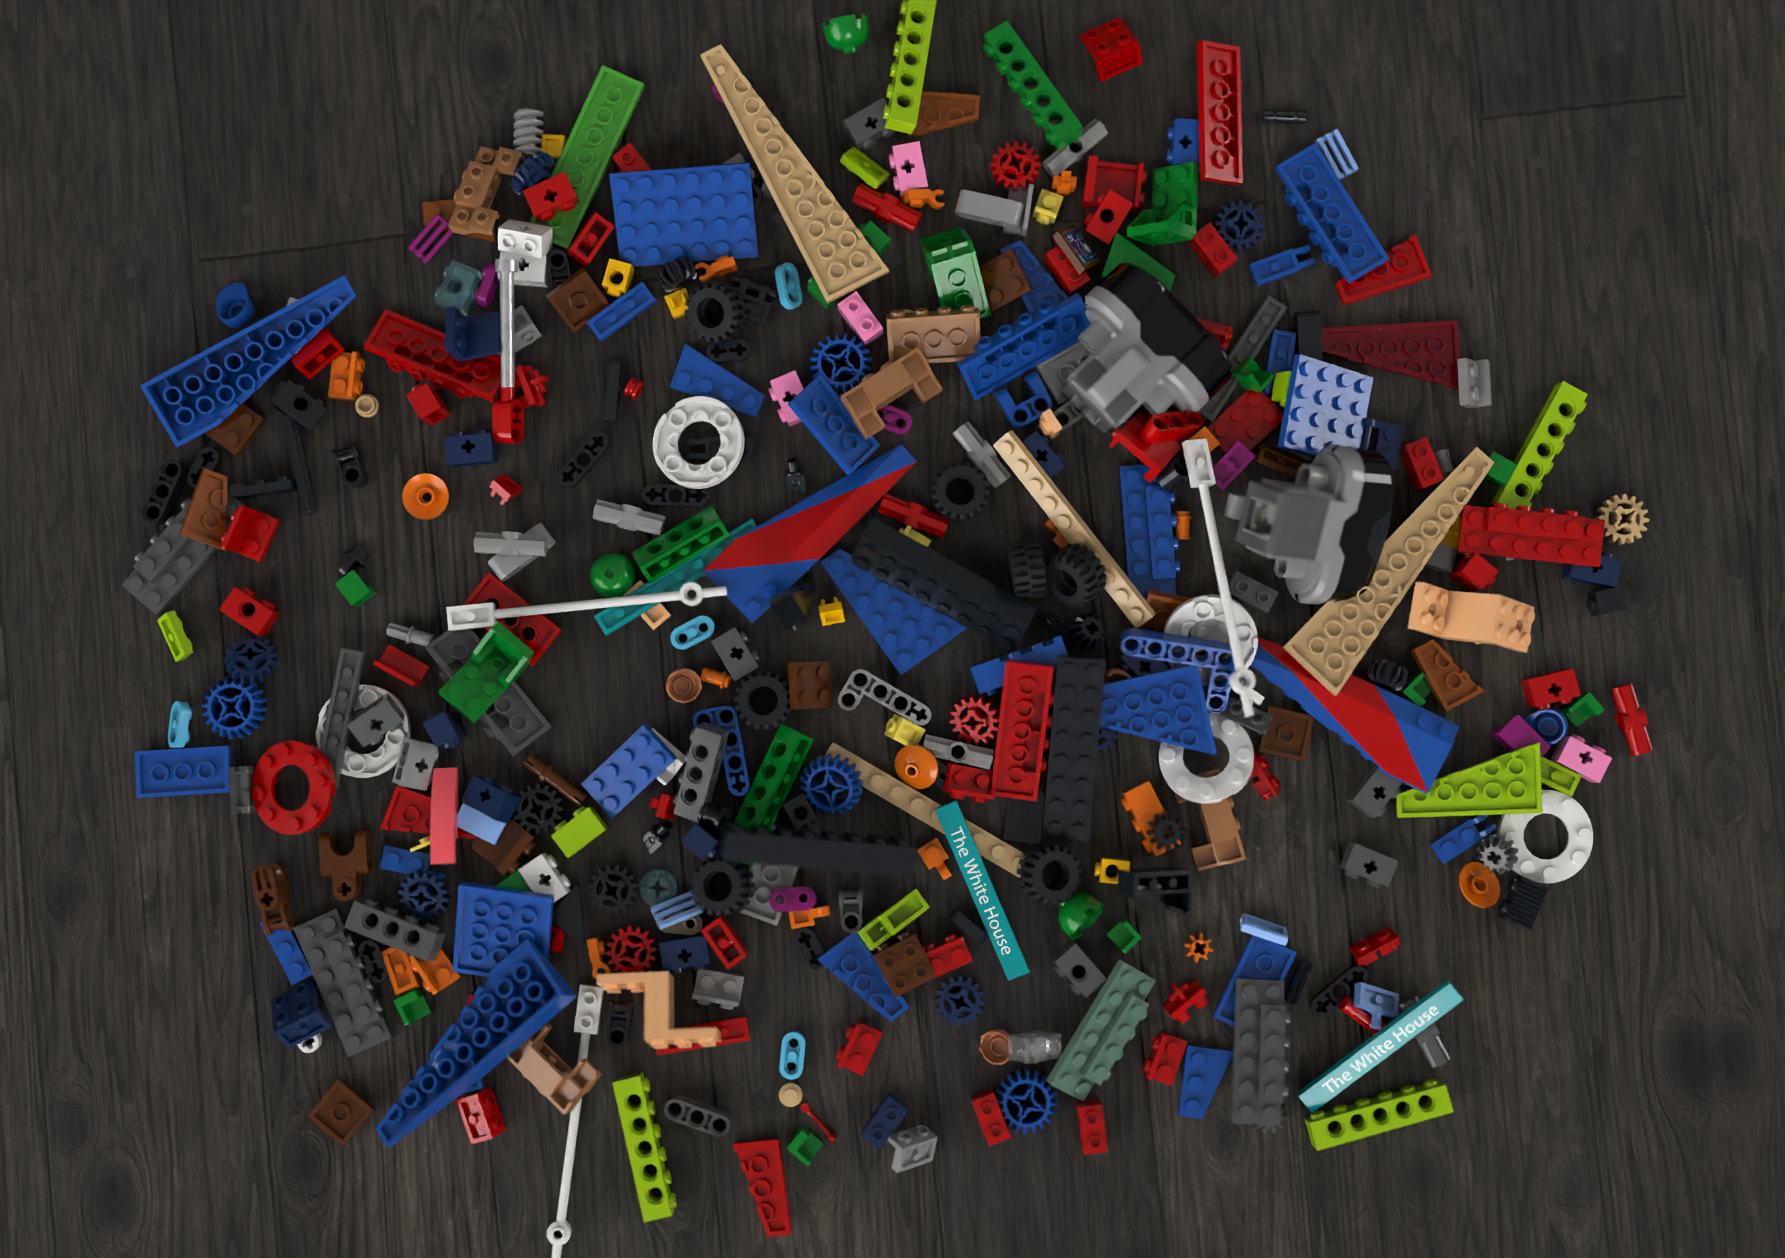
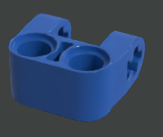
[994,371,1052,429]

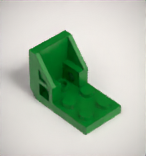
[1127,162,1198,246]
[919,226,991,319]
[438,621,534,724]

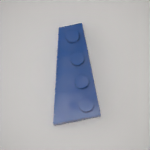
[1000,240,1069,313]
[670,344,765,418]
[817,932,910,1022]

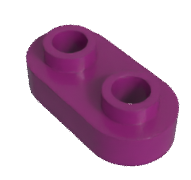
[474,262,499,308]
[877,405,912,435]
[769,887,817,912]

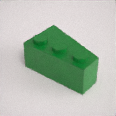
[1099,232,1176,303]

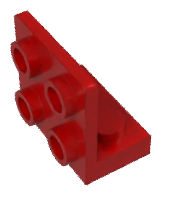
[1079,17,1142,82]
[221,505,281,563]

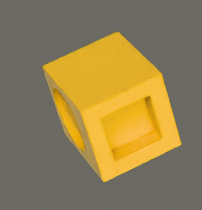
[602,258,635,297]
[1094,857,1130,884]

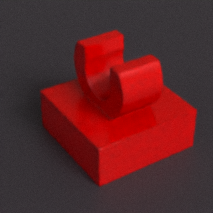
[489,474,522,505]
[649,793,675,819]

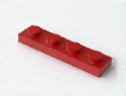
[656,1016,750,1055]

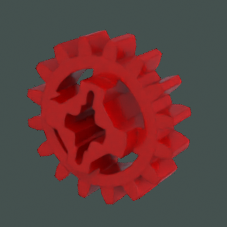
[991,141,1041,192]
[950,694,1000,745]
[606,925,658,973]

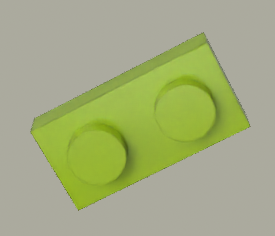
[839,146,890,189]
[157,610,193,662]
[1540,757,1582,797]

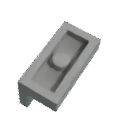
[1003,184,1034,236]

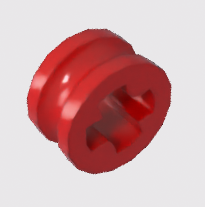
[624,377,644,401]

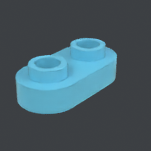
[775,262,802,310]
[670,616,715,650]
[168,701,192,748]
[779,1031,806,1080]

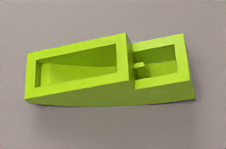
[856,889,930,951]

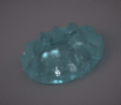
[639,869,677,906]

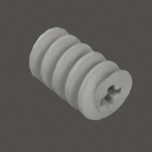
[513,108,544,160]

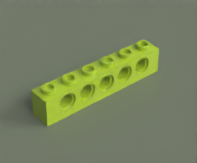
[883,0,937,134]
[1490,381,1588,510]
[612,1072,677,1222]
[1304,1079,1454,1151]

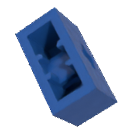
[1166,118,1200,169]

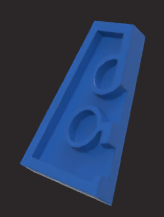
[1178,1044,1233,1119]

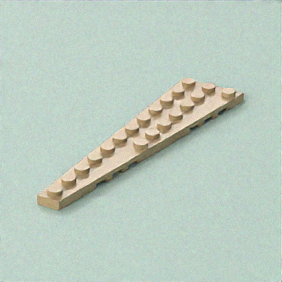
[700,44,889,304]
[1283,447,1495,696]

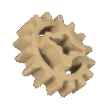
[1595,494,1649,545]

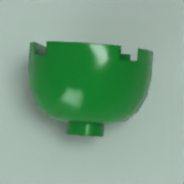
[822,14,869,55]
[590,553,637,598]
[1058,892,1104,940]

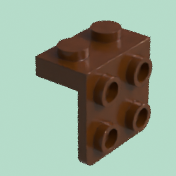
[472,819,537,875]
[873,930,935,996]

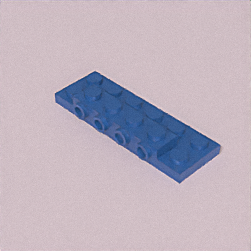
[1275,143,1389,285]
[956,293,1091,401]
[1119,465,1180,597]

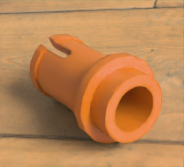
[1175,511,1192,539]
[701,667,732,689]

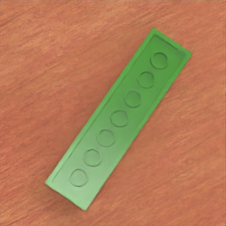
[529,65,645,250]

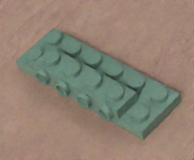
[1046,959,1156,1102]

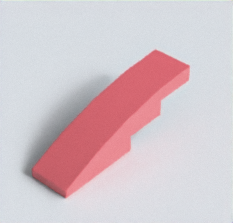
[430,767,459,864]

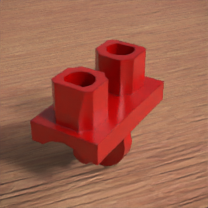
[515,365,549,408]
[1162,979,1208,1024]

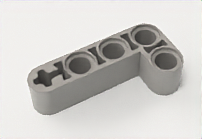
[838,669,931,725]

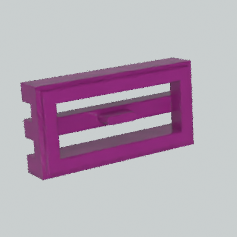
[408,214,454,264]

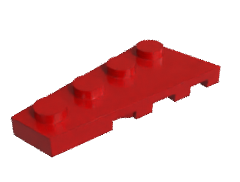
[1335,234,1432,306]
[380,785,477,839]
[733,1137,792,1237]

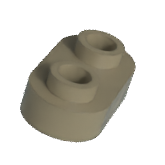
[656,910,703,935]

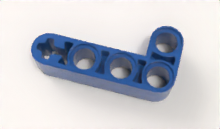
[693,706,751,796]

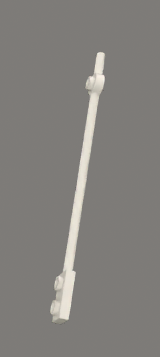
[1182,439,1256,717]
[446,582,727,631]
[547,984,604,1258]

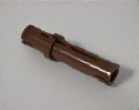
[522,754,588,808]

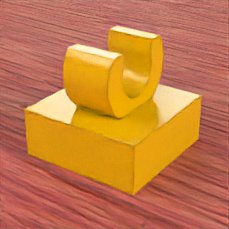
[664,288,691,319]
[818,597,845,626]

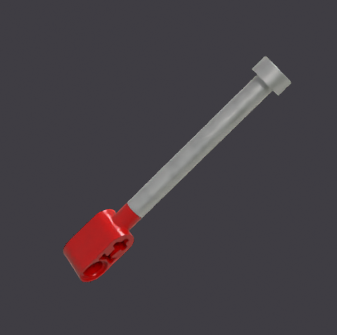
[492,259,524,444]

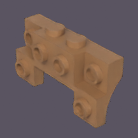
[448,146,524,236]
[840,347,943,440]
[1174,768,1246,871]
[507,1022,601,1115]

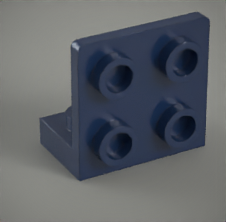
[445,306,501,362]
[271,979,331,1049]

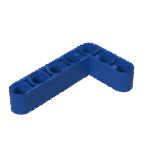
[1120,628,1235,713]

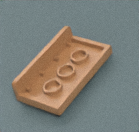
[886,305,980,364]

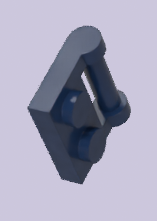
[1359,418,1404,472]

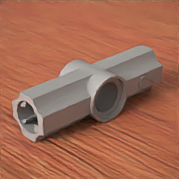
[1042,118,1108,177]
[953,421,1011,488]
[593,499,666,536]
[474,531,548,557]
[923,734,994,770]

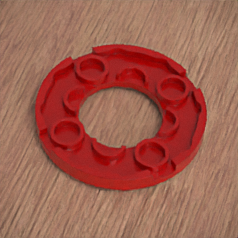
[251,741,336,835]

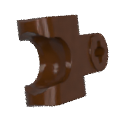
[319,829,373,901]
[251,864,294,936]

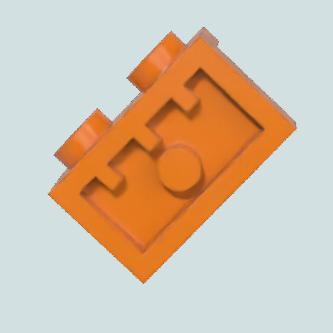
[328,351,365,401]
[408,946,462,995]

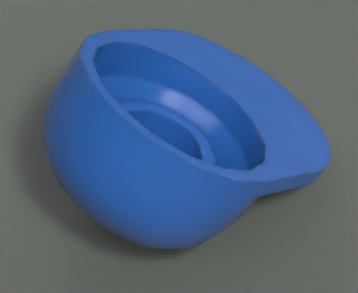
[216,282,255,328]
[1523,708,1568,745]

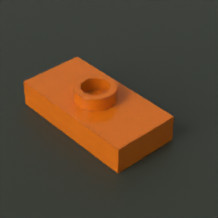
[382,947,420,996]

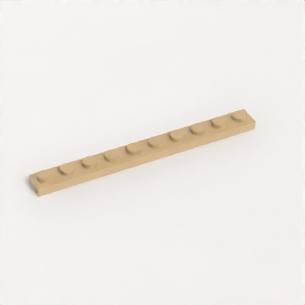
[993,430,1156,629]
[824,742,1025,878]

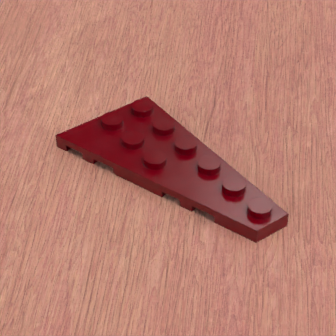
[1321,320,1461,390]

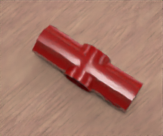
[852,183,922,233]
[878,493,950,538]
[1610,683,1653,756]

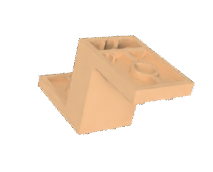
[1408,582,1535,653]
[597,971,721,1049]

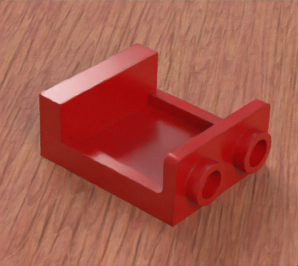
[1081,155,1147,214]
[1109,411,1182,483]

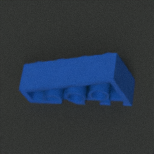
[970,636,1068,697]

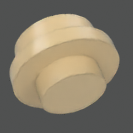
[355,394,379,418]
[779,1083,802,1107]

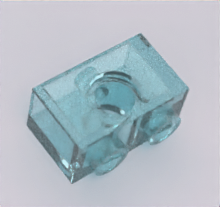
[434,260,482,317]

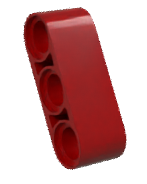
[1140,410,1203,445]

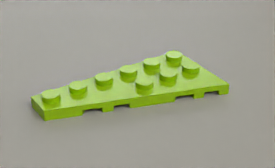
[1395,742,1542,818]

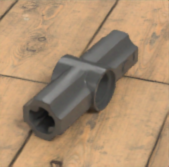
[1399,994,1450,1068]

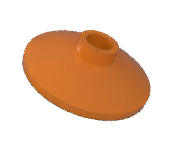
[402,473,449,520]
[895,745,939,789]
[1459,862,1500,908]

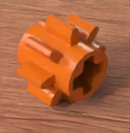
[1183,932,1213,962]

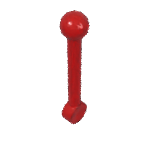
[800,1102,837,1142]

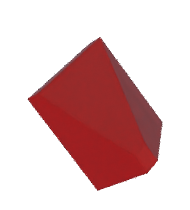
[550,924,564,953]

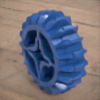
[810,333,872,394]
[202,676,268,739]
[800,753,863,817]
[996,1069,1058,1134]

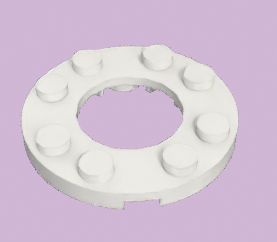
[653,396,745,489]
[1163,594,1258,686]
[316,685,411,778]
[1159,712,1254,803]
[1497,789,1593,883]

